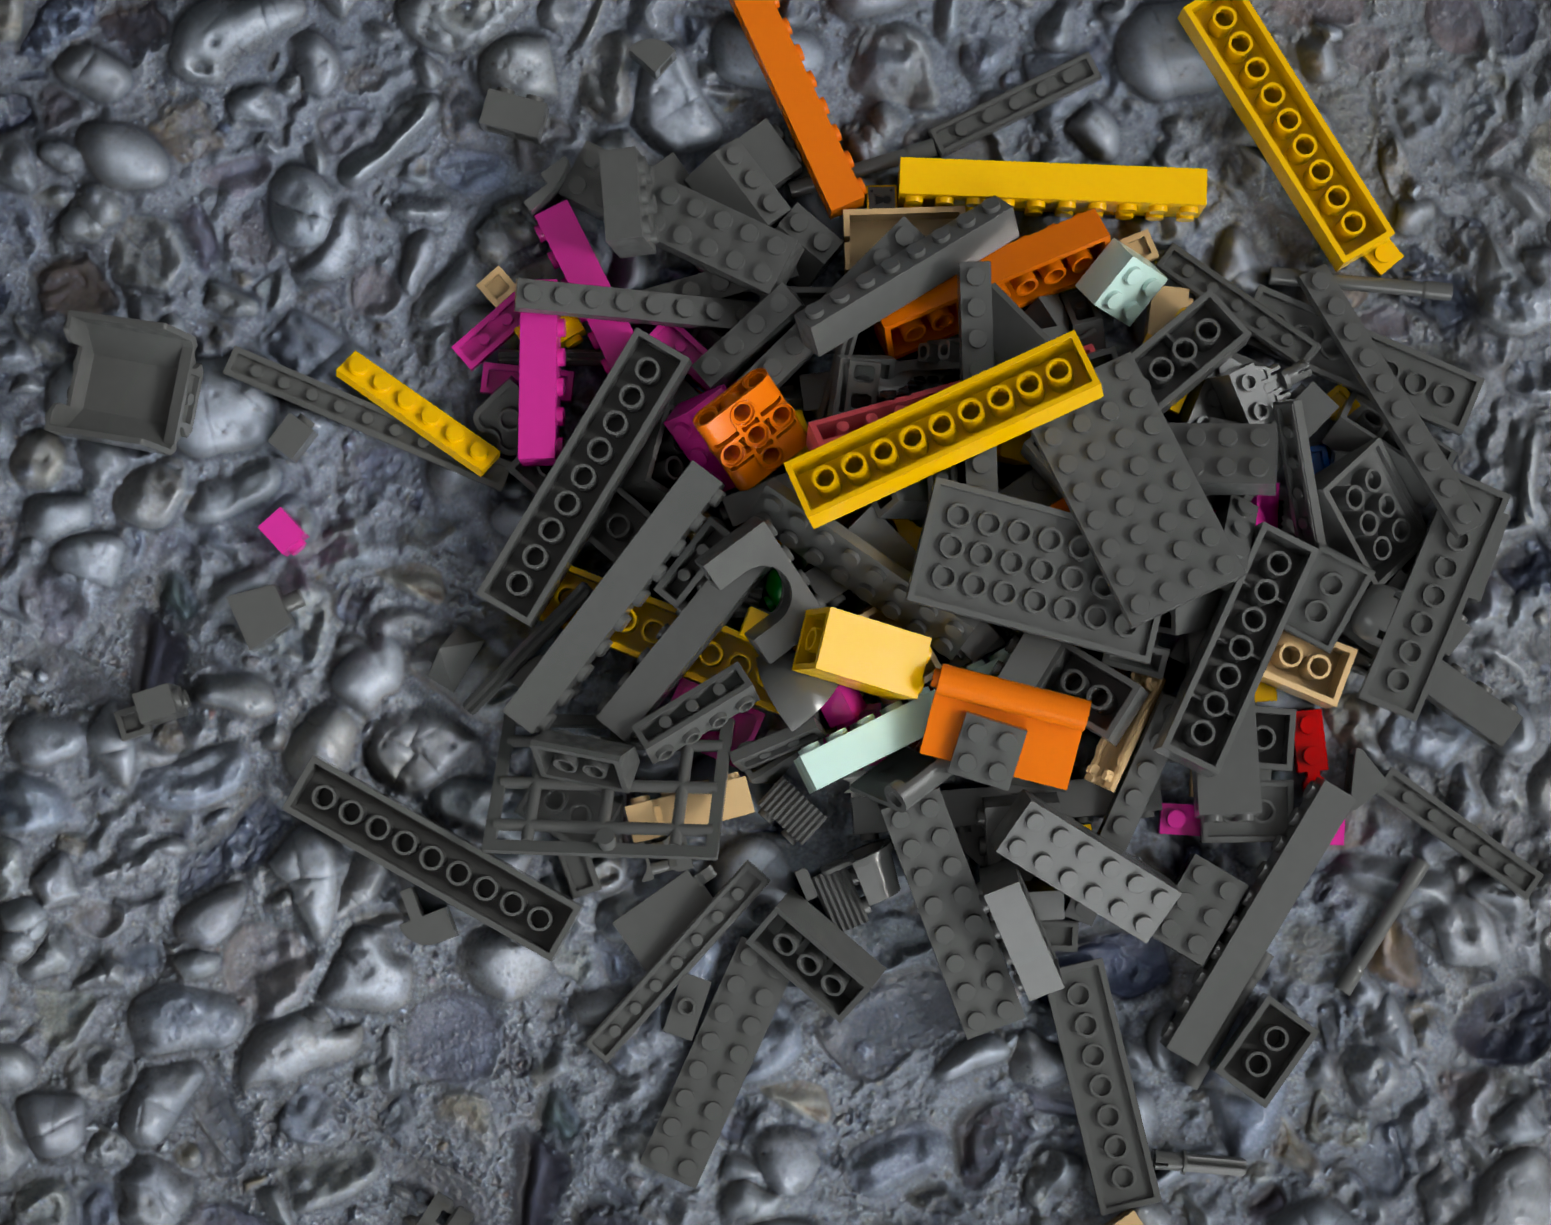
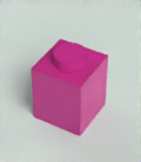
[258,507,310,557]
[820,685,867,728]

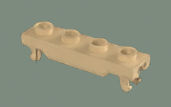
[1084,672,1166,793]

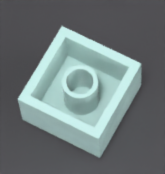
[1075,238,1168,327]

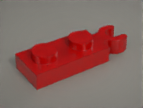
[1294,709,1329,792]

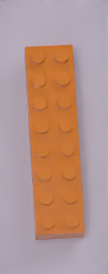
[874,208,1111,360]

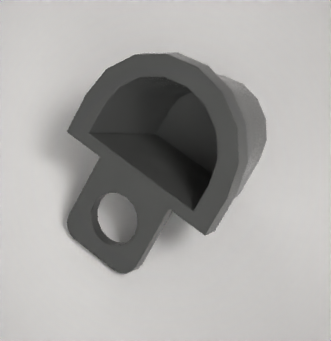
[820,838,901,906]

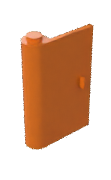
[919,663,1091,790]

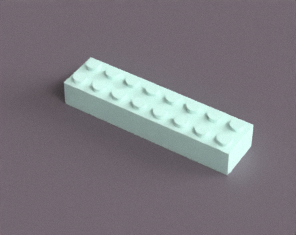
[793,648,1008,794]

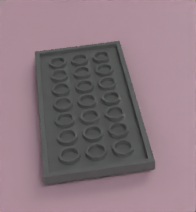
[1029,352,1246,629]
[904,477,1161,664]

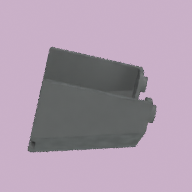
[44,310,204,456]

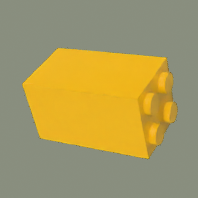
[792,607,932,700]

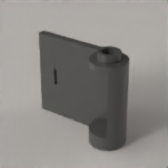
[849,747,953,813]

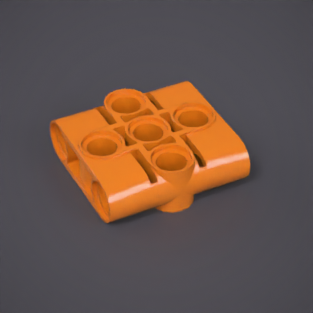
[693,368,807,491]

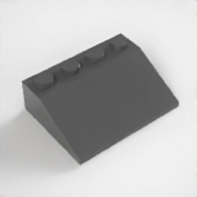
[1315,437,1428,586]

